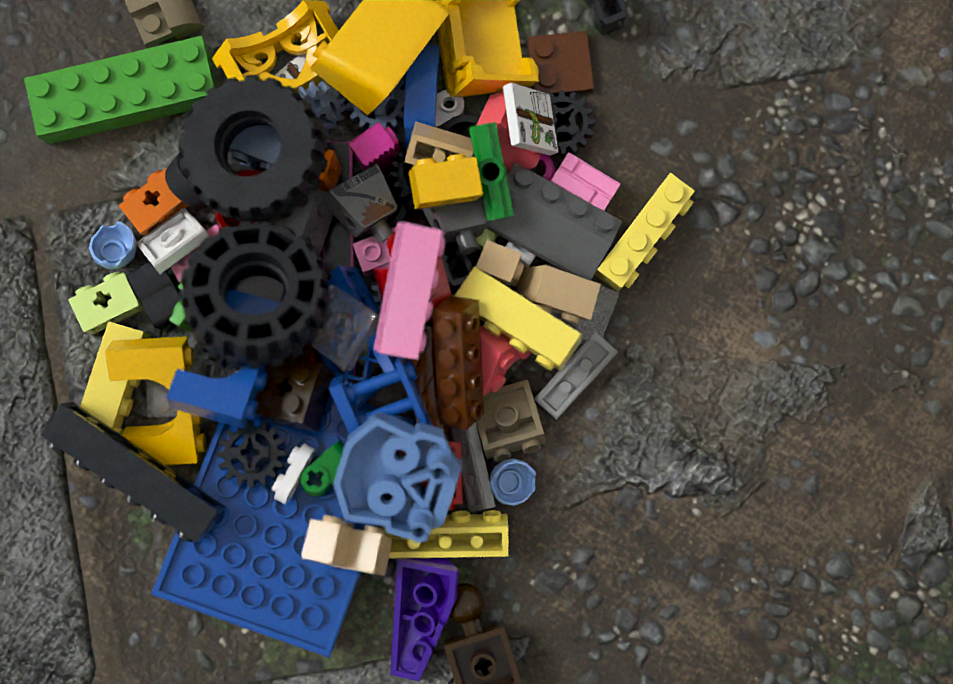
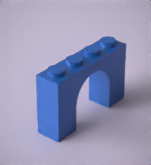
[166,289,280,429]

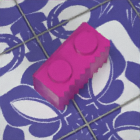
[349,122,401,172]

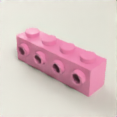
[374,222,445,359]

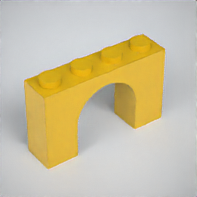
[105,336,206,465]

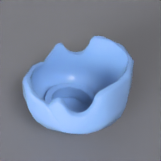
[89,221,137,269]
[489,458,536,506]

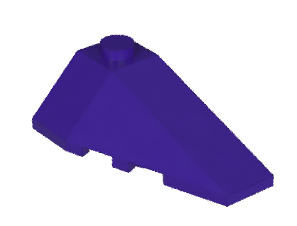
[390,557,459,681]

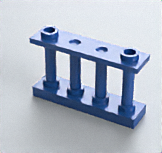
[329,356,434,499]

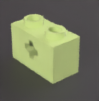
[68,272,144,335]

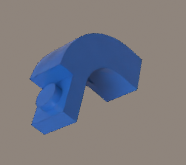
[404,45,440,151]

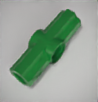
[469,122,515,221]

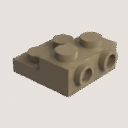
[476,380,546,462]

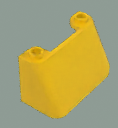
[310,0,450,116]
[433,0,539,97]

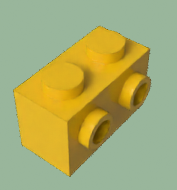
[409,154,483,210]

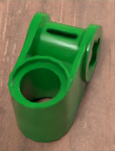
[301,440,345,497]

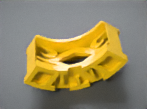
[212,0,339,93]

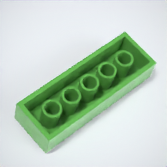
[24,36,219,145]

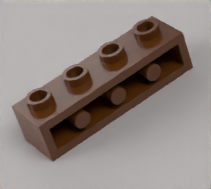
[432,295,484,430]

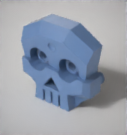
[334,412,462,543]

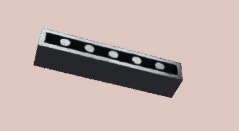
[40,402,226,543]

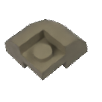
[125,0,205,48]

